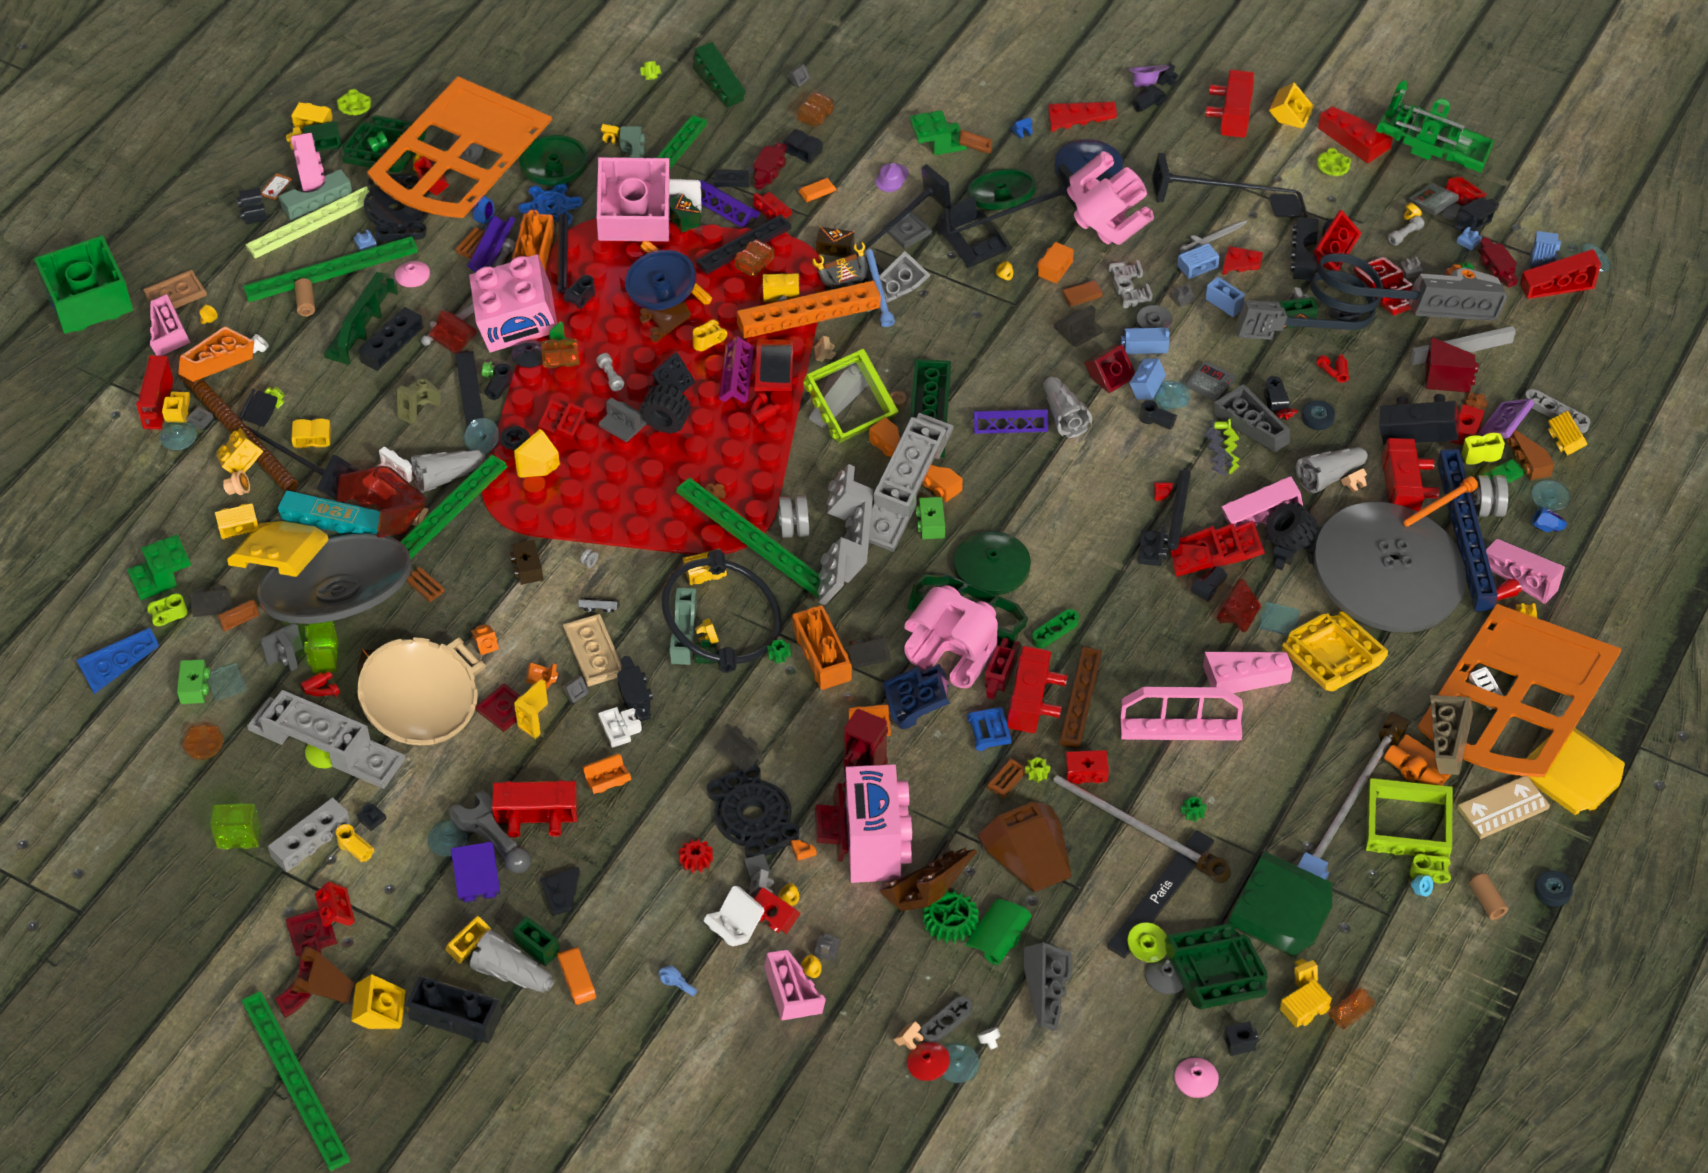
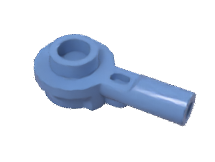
[659,965,697,997]

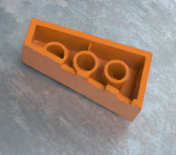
[178,326,254,382]

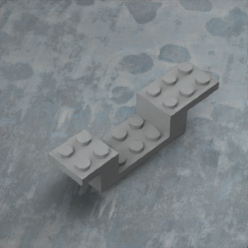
[869,413,954,552]
[817,464,873,605]
[247,690,405,789]

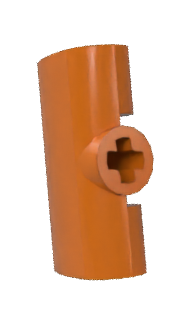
[1384,734,1451,786]

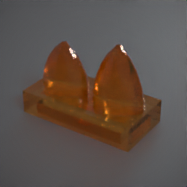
[1329,988,1375,1030]

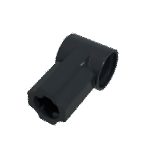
[1132,84,1166,113]
[484,363,513,401]
[1139,400,1177,430]
[1191,566,1227,602]

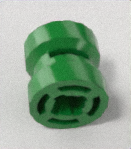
[367,132,390,153]

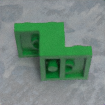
[909,110,967,156]
[127,534,191,601]

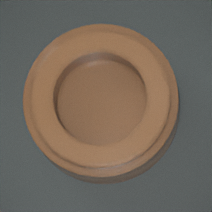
[890,391,907,409]

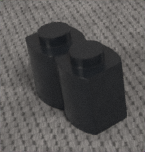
[783,129,822,163]
[237,187,267,225]

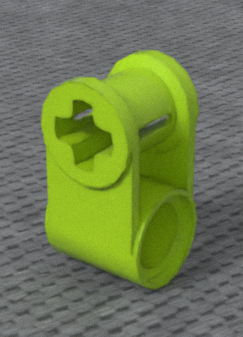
[147,594,188,626]
[1409,854,1451,884]

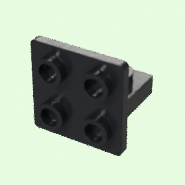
[648,352,695,393]

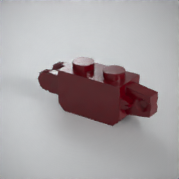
[753,142,787,190]
[1478,237,1518,288]
[985,638,1020,700]

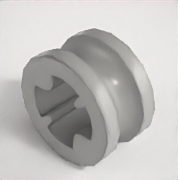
[580,549,598,568]

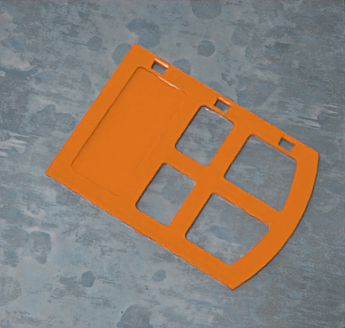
[367,77,552,218]
[1418,604,1621,777]

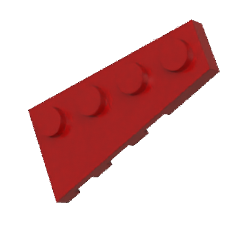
[1048,102,1117,132]

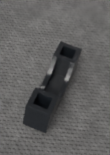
[1290,217,1319,281]

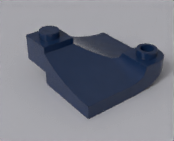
[883,664,950,729]

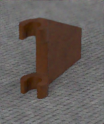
[639,302,691,342]
[292,947,355,1004]

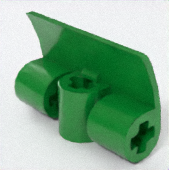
[966,899,1032,965]

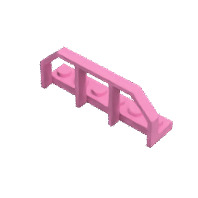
[1120,687,1243,740]

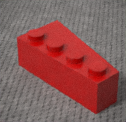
[1520,249,1601,299]

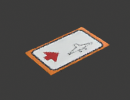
[261,174,292,200]

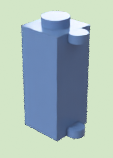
[1121,328,1170,354]

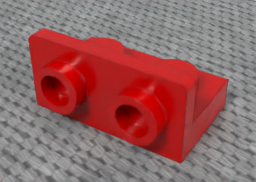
[1445,176,1487,206]
[753,192,792,220]
[315,882,355,927]

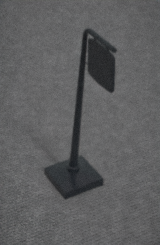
[1152,153,1308,218]
[945,163,1077,234]
[856,164,951,283]
[239,389,359,503]

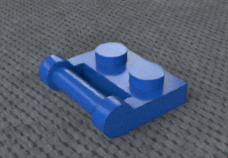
[967,707,1011,751]

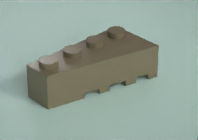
[1430,695,1473,775]

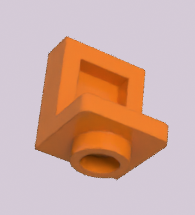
[471,625,499,655]
[525,663,558,689]

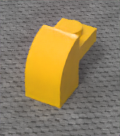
[162,392,191,423]

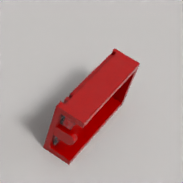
[136,355,174,430]

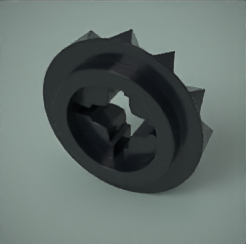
[500,426,530,451]

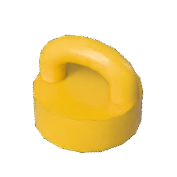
[1404,202,1422,220]
[996,261,1014,281]
[199,305,218,324]
[778,883,800,906]
[800,954,822,978]

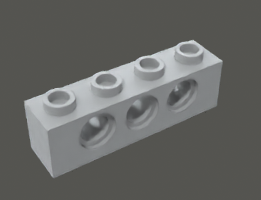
[268,798,351,872]

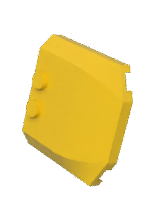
[227,521,328,577]
[1282,611,1388,691]
[1521,728,1625,815]

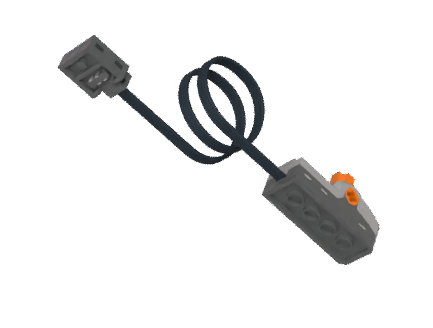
[1235,253,1508,340]

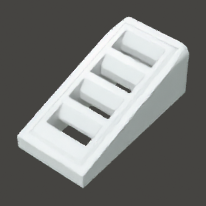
[1468,667,1503,710]

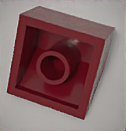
[1084,344,1136,393]

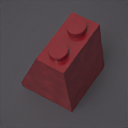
[1426,338,1479,393]

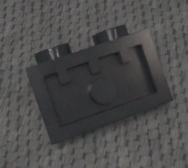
[1138,525,1168,566]

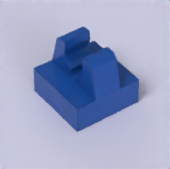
[1011,118,1033,139]

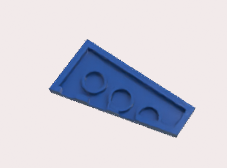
[77,628,159,694]

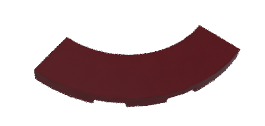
[275,935,322,1018]

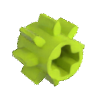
[640,61,661,80]
[264,386,285,409]
[1025,757,1050,783]

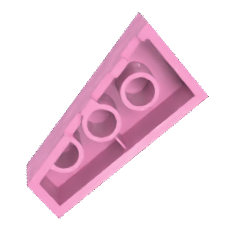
[1486,539,1565,604]
[1203,652,1293,693]

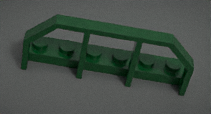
[324,272,398,365]
[907,575,1028,649]

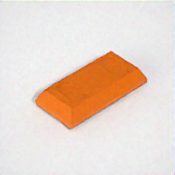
[798,178,837,202]

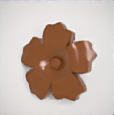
[1465,393,1488,409]
[706,483,726,500]

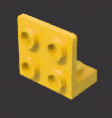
[216,428,263,474]
[514,679,548,739]

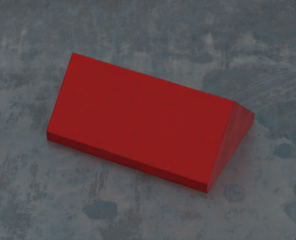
[1314,210,1362,271]

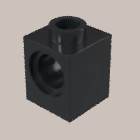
[1223,1021,1259,1056]

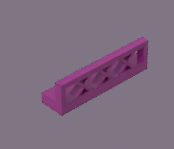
[719,336,754,403]

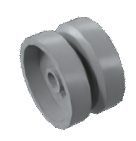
[1473,475,1508,517]
[778,495,809,538]

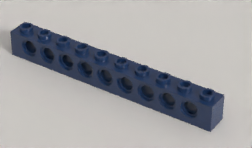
[1437,449,1498,611]

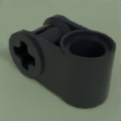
[564,275,596,309]
[1264,376,1289,411]

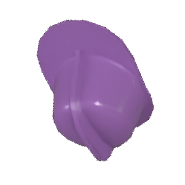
[1128,65,1169,87]
[876,163,909,192]

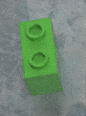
[916,497,945,539]
[177,660,211,704]

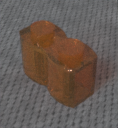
[797,92,834,128]
[735,239,774,277]
[541,338,580,368]

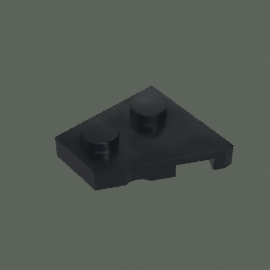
[540,867,580,916]

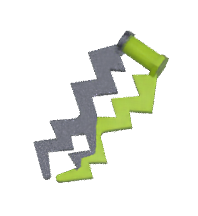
[1205,419,1239,476]

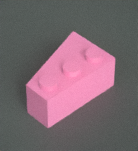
[291,133,326,193]
[150,294,191,356]

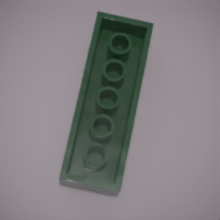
[910,359,951,458]

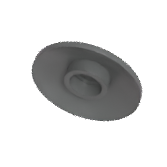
[1137,305,1173,328]
[1146,956,1184,994]

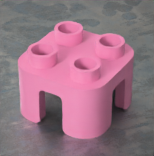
[1067,151,1154,245]
[904,585,998,688]

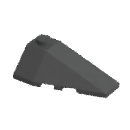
[1024,942,1072,1031]

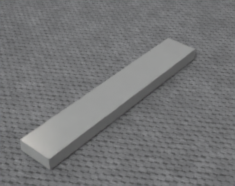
[1410,326,1516,365]

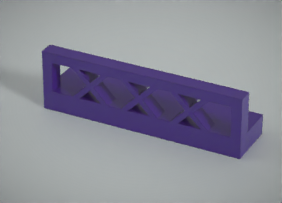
[699,179,760,228]
[467,215,515,272]
[973,410,1048,434]

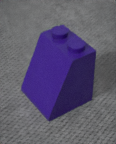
[451,842,501,903]

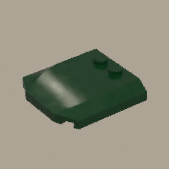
[342,115,427,172]
[1228,851,1333,958]
[1165,923,1268,1010]

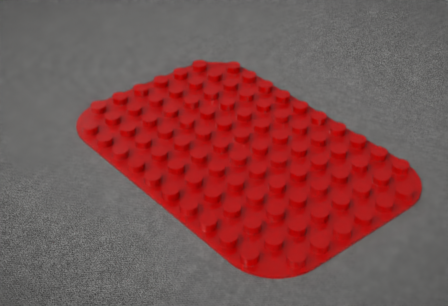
[482,218,826,555]

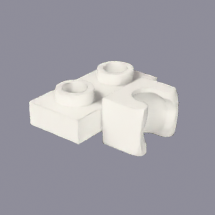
[598,707,641,748]

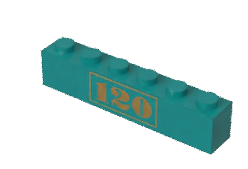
[278,491,395,537]

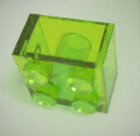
[304,621,338,673]
[210,804,261,849]

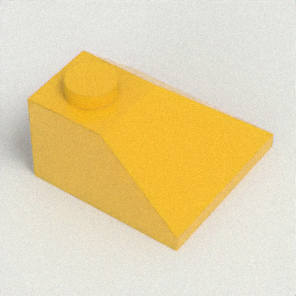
[514,429,560,477]

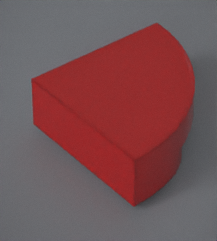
[1154,483,1173,501]

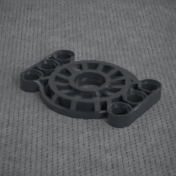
[364,175,429,241]
[707,764,800,858]

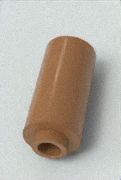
[294,279,315,316]
[1469,873,1508,920]

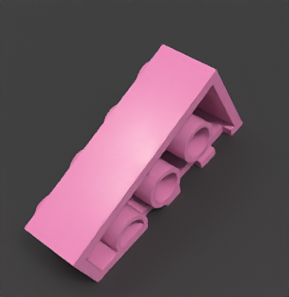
[1222,476,1303,527]

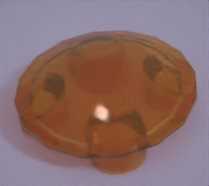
[183,725,224,760]

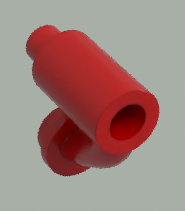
[1316,355,1349,383]
[751,392,781,425]
[299,671,340,698]

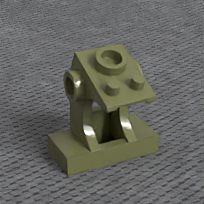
[397,378,441,424]

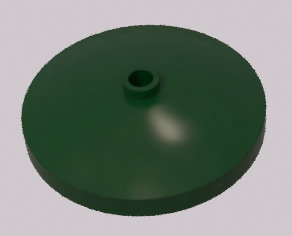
[519,135,588,185]
[967,169,1037,210]
[954,531,1031,595]

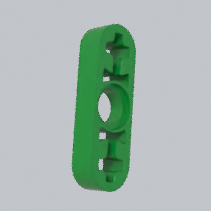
[1032,609,1079,648]

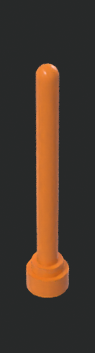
[1403,476,1478,527]

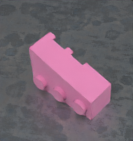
[764,950,826,1021]

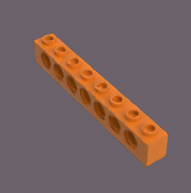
[737,281,881,338]

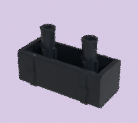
[1379,394,1459,445]
[406,975,503,1044]

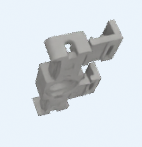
[1108,260,1153,308]

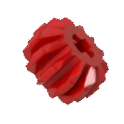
[678,838,713,873]

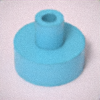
[1411,875,1433,896]

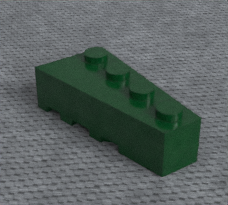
[693,42,745,108]

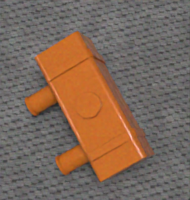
[511,210,555,272]
[792,605,852,690]

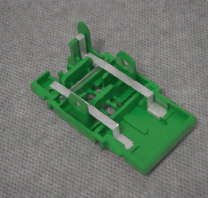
[1376,80,1495,173]

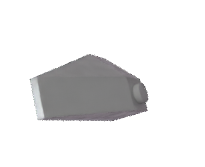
[867,252,930,312]
[809,363,868,428]

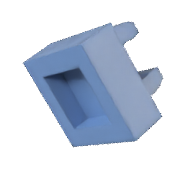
[1457,226,1482,251]
[354,230,377,251]

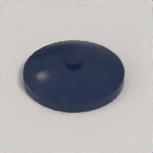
[1054,140,1123,182]
[625,250,696,310]

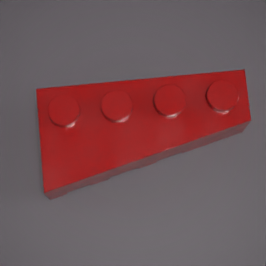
[1318,106,1393,164]

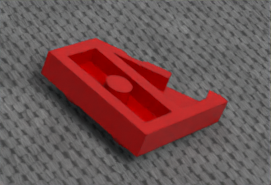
[1170,544,1214,577]

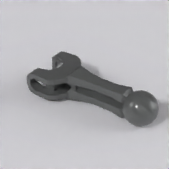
[449,790,531,874]

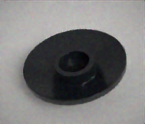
[1329,308,1364,322]
[512,340,548,368]

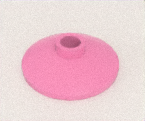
[395,261,430,287]
[1175,1058,1218,1098]

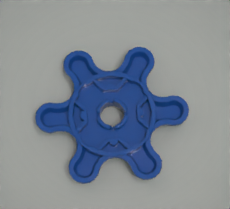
[518,184,583,225]

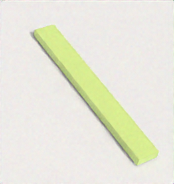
[246,186,372,259]

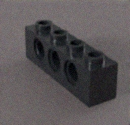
[358,307,424,371]

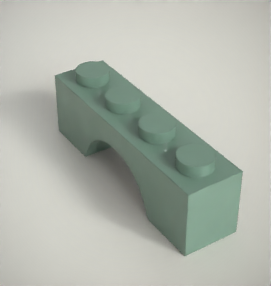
[620,126,645,158]
[279,169,352,220]
[670,588,697,665]

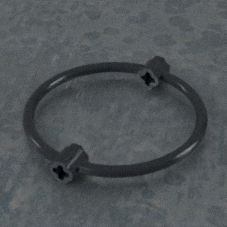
[662,549,781,673]

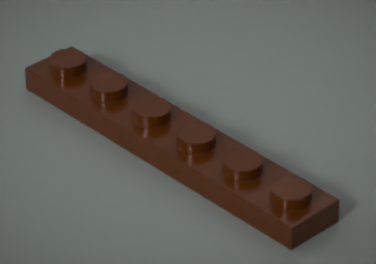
[1060,647,1102,749]

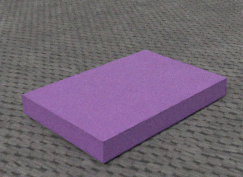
[1477,399,1534,439]

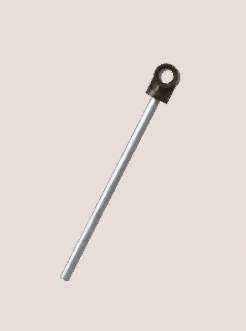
[1313,711,1410,859]
[1053,775,1231,883]

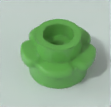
[482,361,496,379]

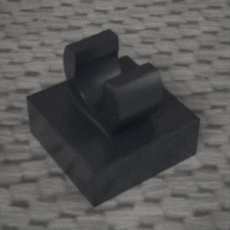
[1157,63,1178,86]
[1273,546,1294,571]
[357,803,387,831]

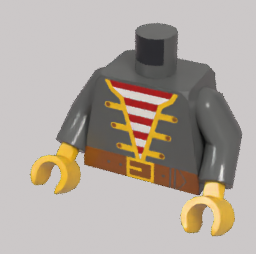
[813,242,868,290]

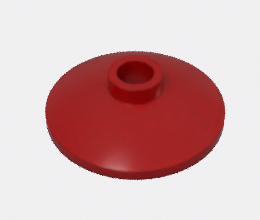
[907,1042,950,1081]

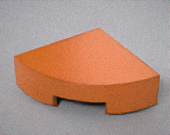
[791,840,817,861]

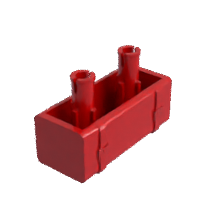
[1206,70,1254,138]
[1382,438,1439,512]
[1007,646,1068,733]
[492,780,579,838]

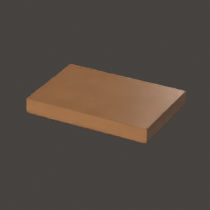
[143,270,207,308]

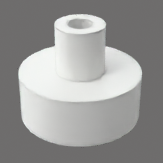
[251,334,269,353]
[977,1027,1001,1049]

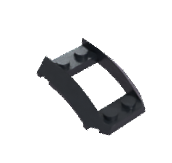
[937,210,1012,269]

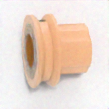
[223,470,250,495]

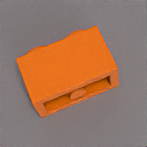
[1037,242,1074,284]

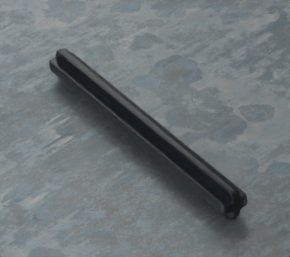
[557,214,568,294]
[1167,468,1191,551]

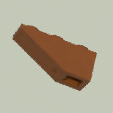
[1507,429,1555,481]

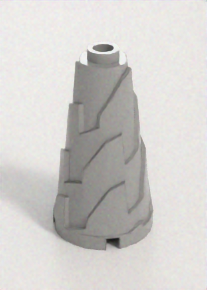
[1043,377,1092,438]
[1296,447,1368,494]
[410,450,486,493]
[470,930,554,993]

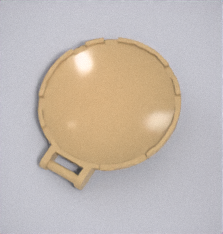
[357,637,486,745]

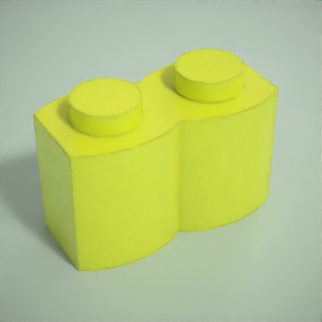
[1461,433,1505,464]

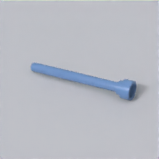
[866,249,895,327]

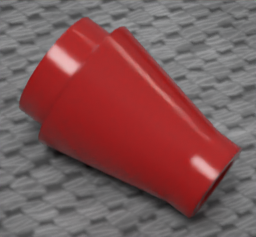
[1496,578,1522,601]

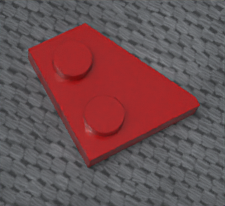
[1222,246,1263,275]

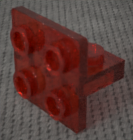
[428,310,477,354]
[1217,579,1261,632]

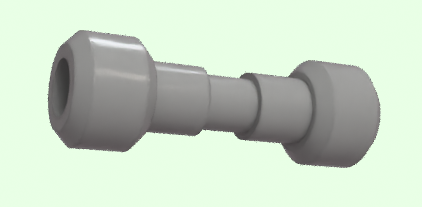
[1388,215,1424,246]
[492,239,516,268]
[596,353,624,391]

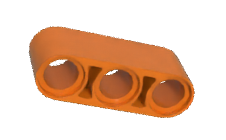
[557,946,596,1005]

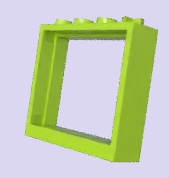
[803,349,899,444]
[1366,778,1453,858]

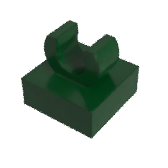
[696,640,716,663]

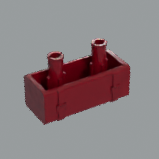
[843,709,888,788]

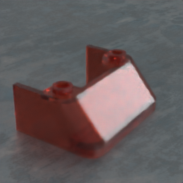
[336,466,427,538]

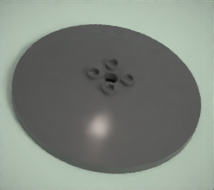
[1313,502,1466,632]
[257,533,412,624]

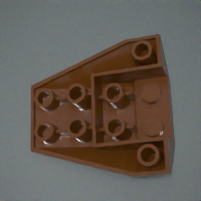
[978,801,1072,893]
[880,848,977,911]

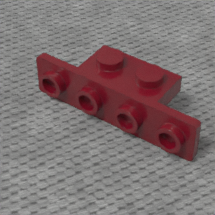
[815,783,849,861]

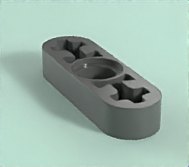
[921,997,972,1043]

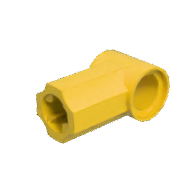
[336,824,374,863]

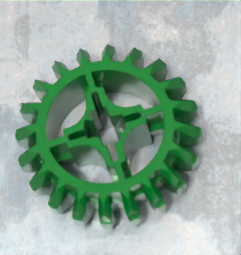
[922,890,979,944]

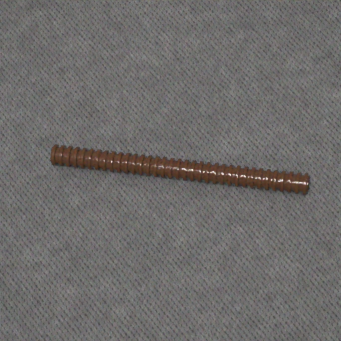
[179,375,298,493]

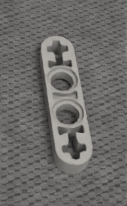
[1524,389,1590,433]

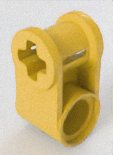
[693,320,728,351]

